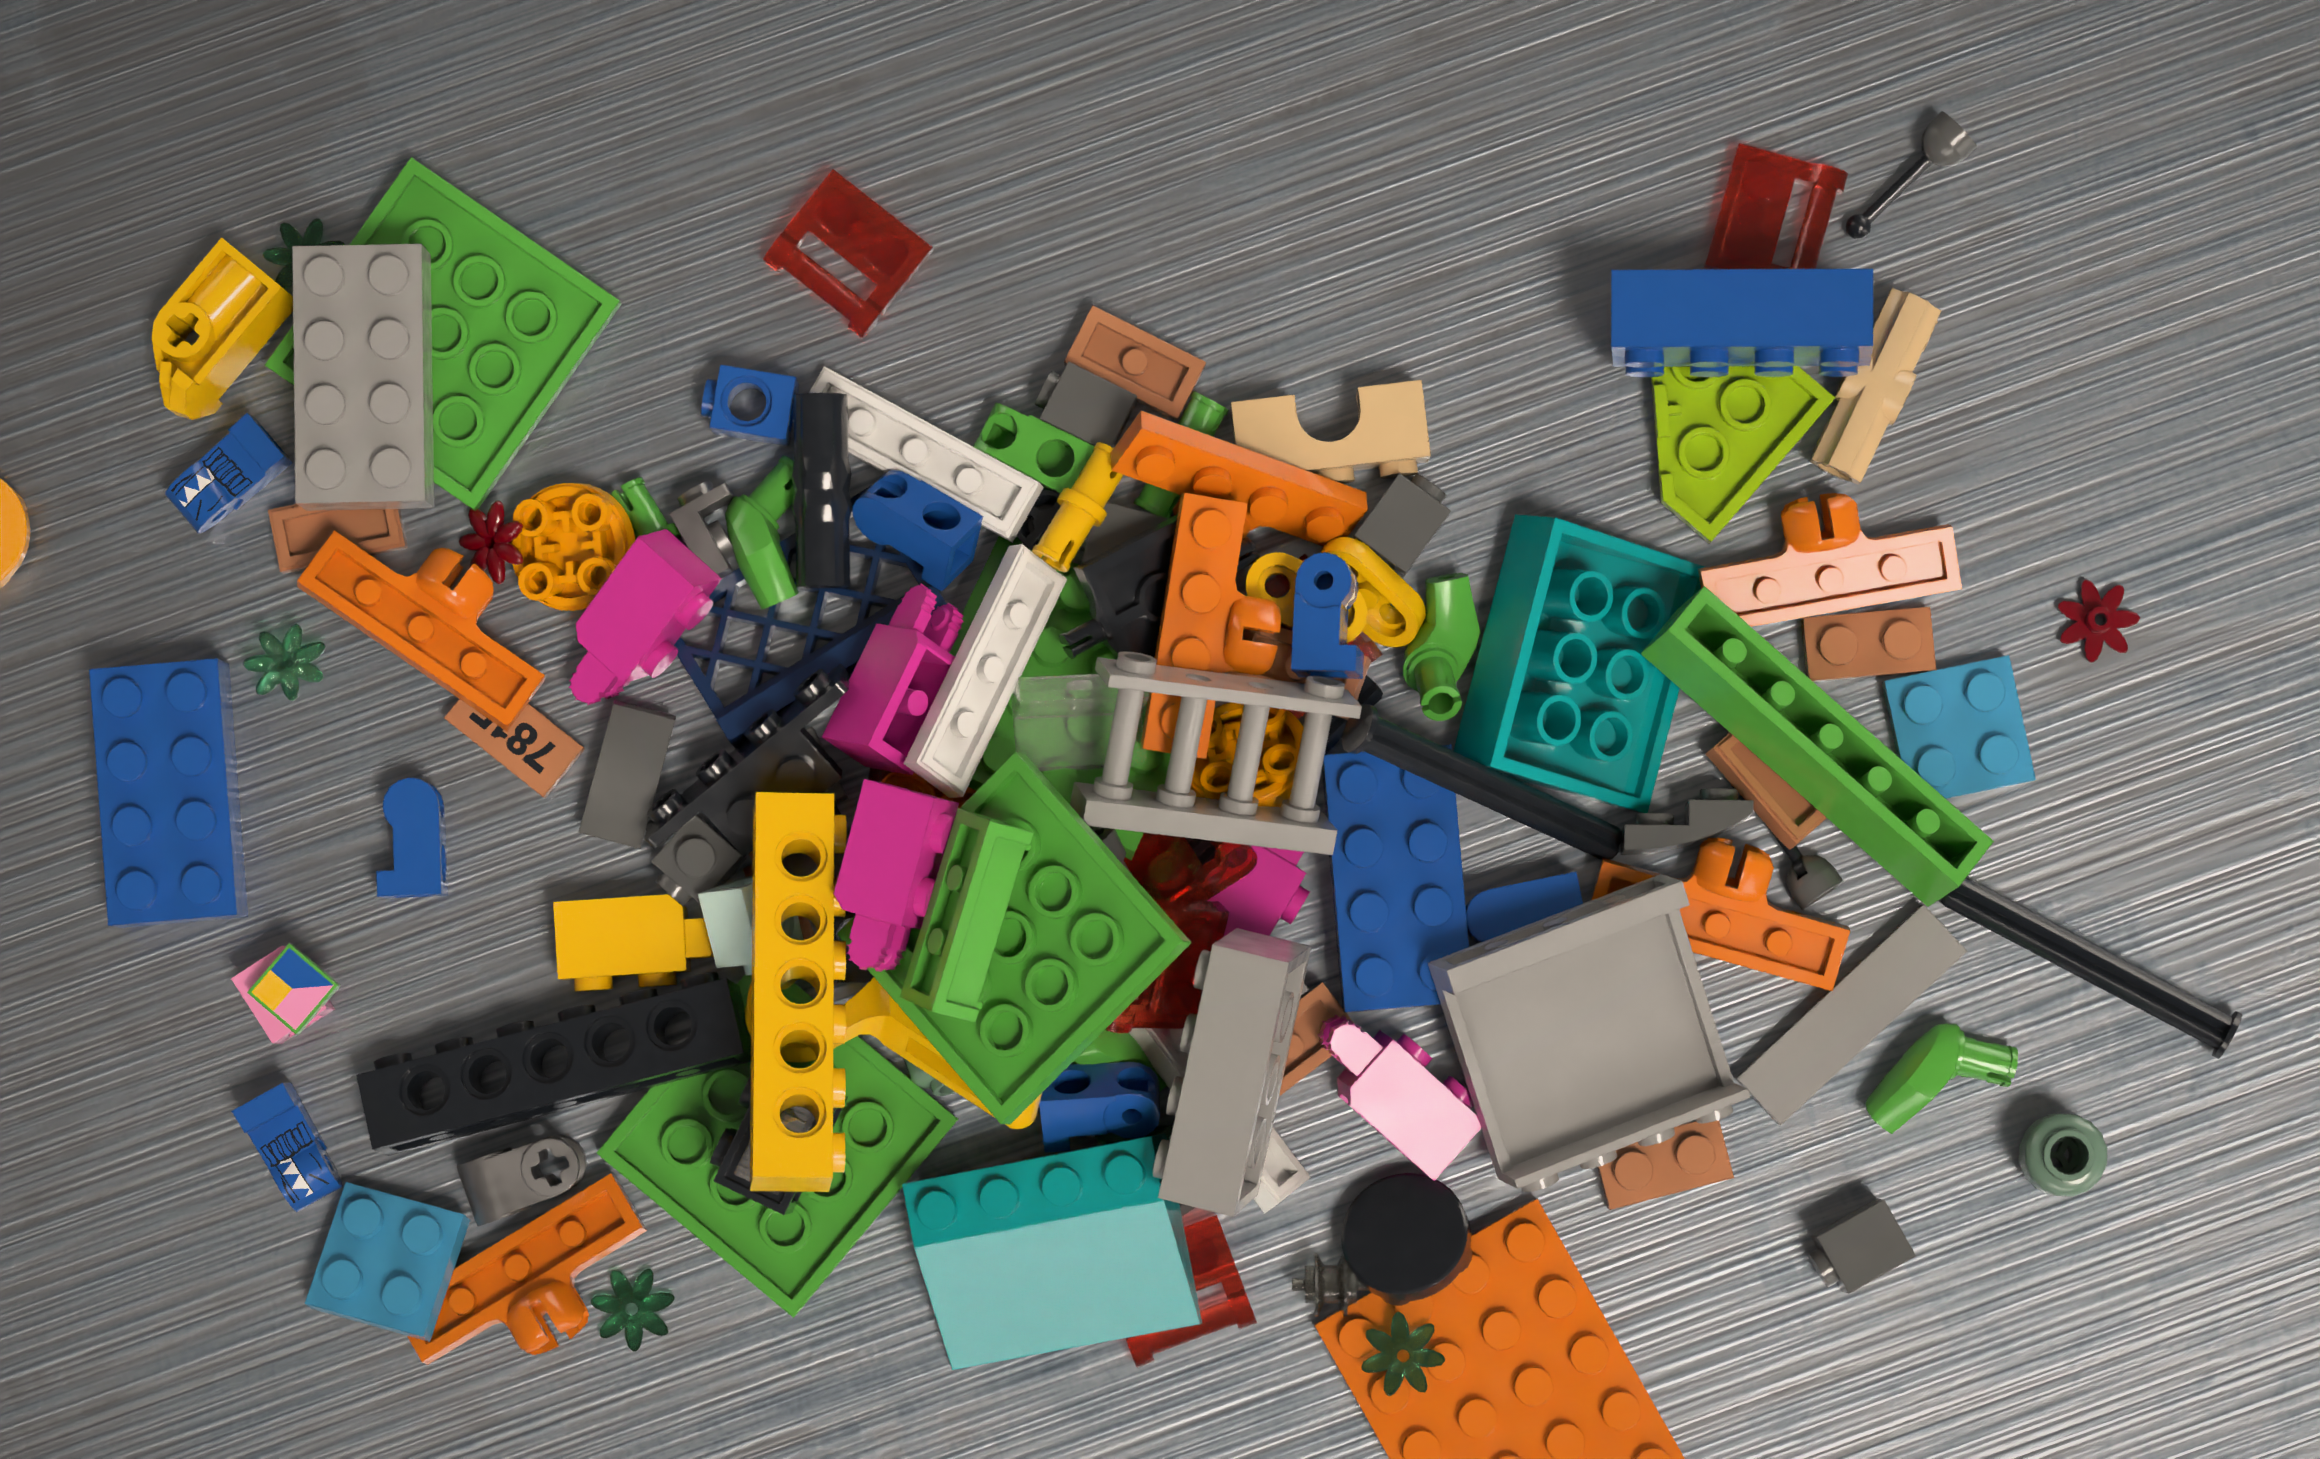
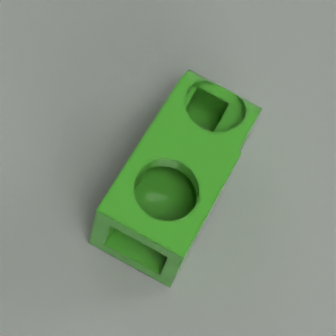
[973,402,1095,494]

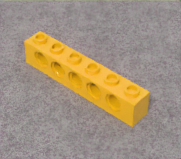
[750,792,847,1192]

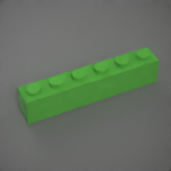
[1641,586,1994,907]

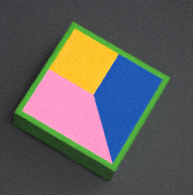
[247,943,341,1035]

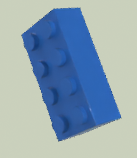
[1611,269,1873,377]
[89,658,248,928]
[1322,744,1469,1013]

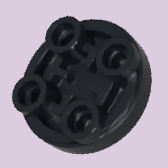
[1341,1173,1472,1306]

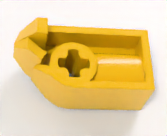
[152,237,293,420]

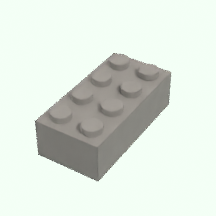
[292,244,434,511]
[1153,928,1312,1217]

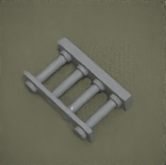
[1070,652,1362,855]

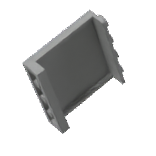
[1428,874,1751,1192]

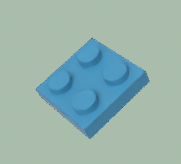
[1881,655,2036,799]
[305,1182,470,1342]

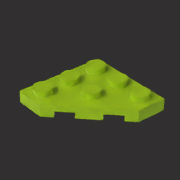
[1651,366,1835,544]

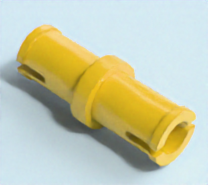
[1032,442,1124,572]

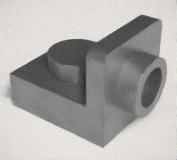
[669,480,734,578]

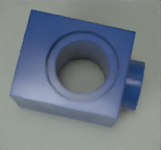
[701,365,800,447]

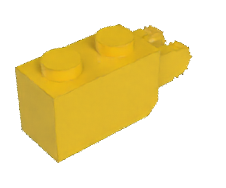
[553,894,714,992]

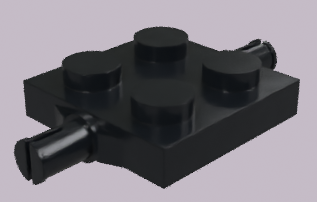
[1059,514,1260,660]

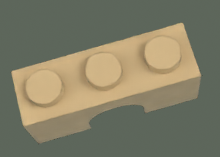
[1230,380,1431,484]

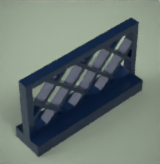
[674,485,947,749]

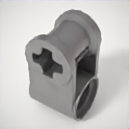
[456,1135,587,1227]

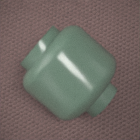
[2019,1114,2107,1197]

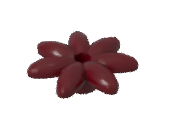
[459,501,524,584]
[2058,580,2140,663]

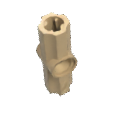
[1809,288,1941,485]

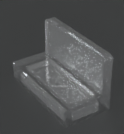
[1011,674,1149,771]

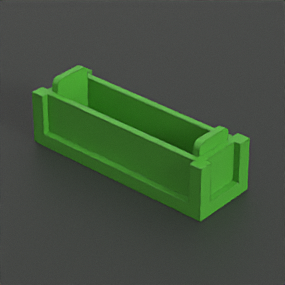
[900,808,1033,1022]

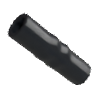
[791,393,852,589]

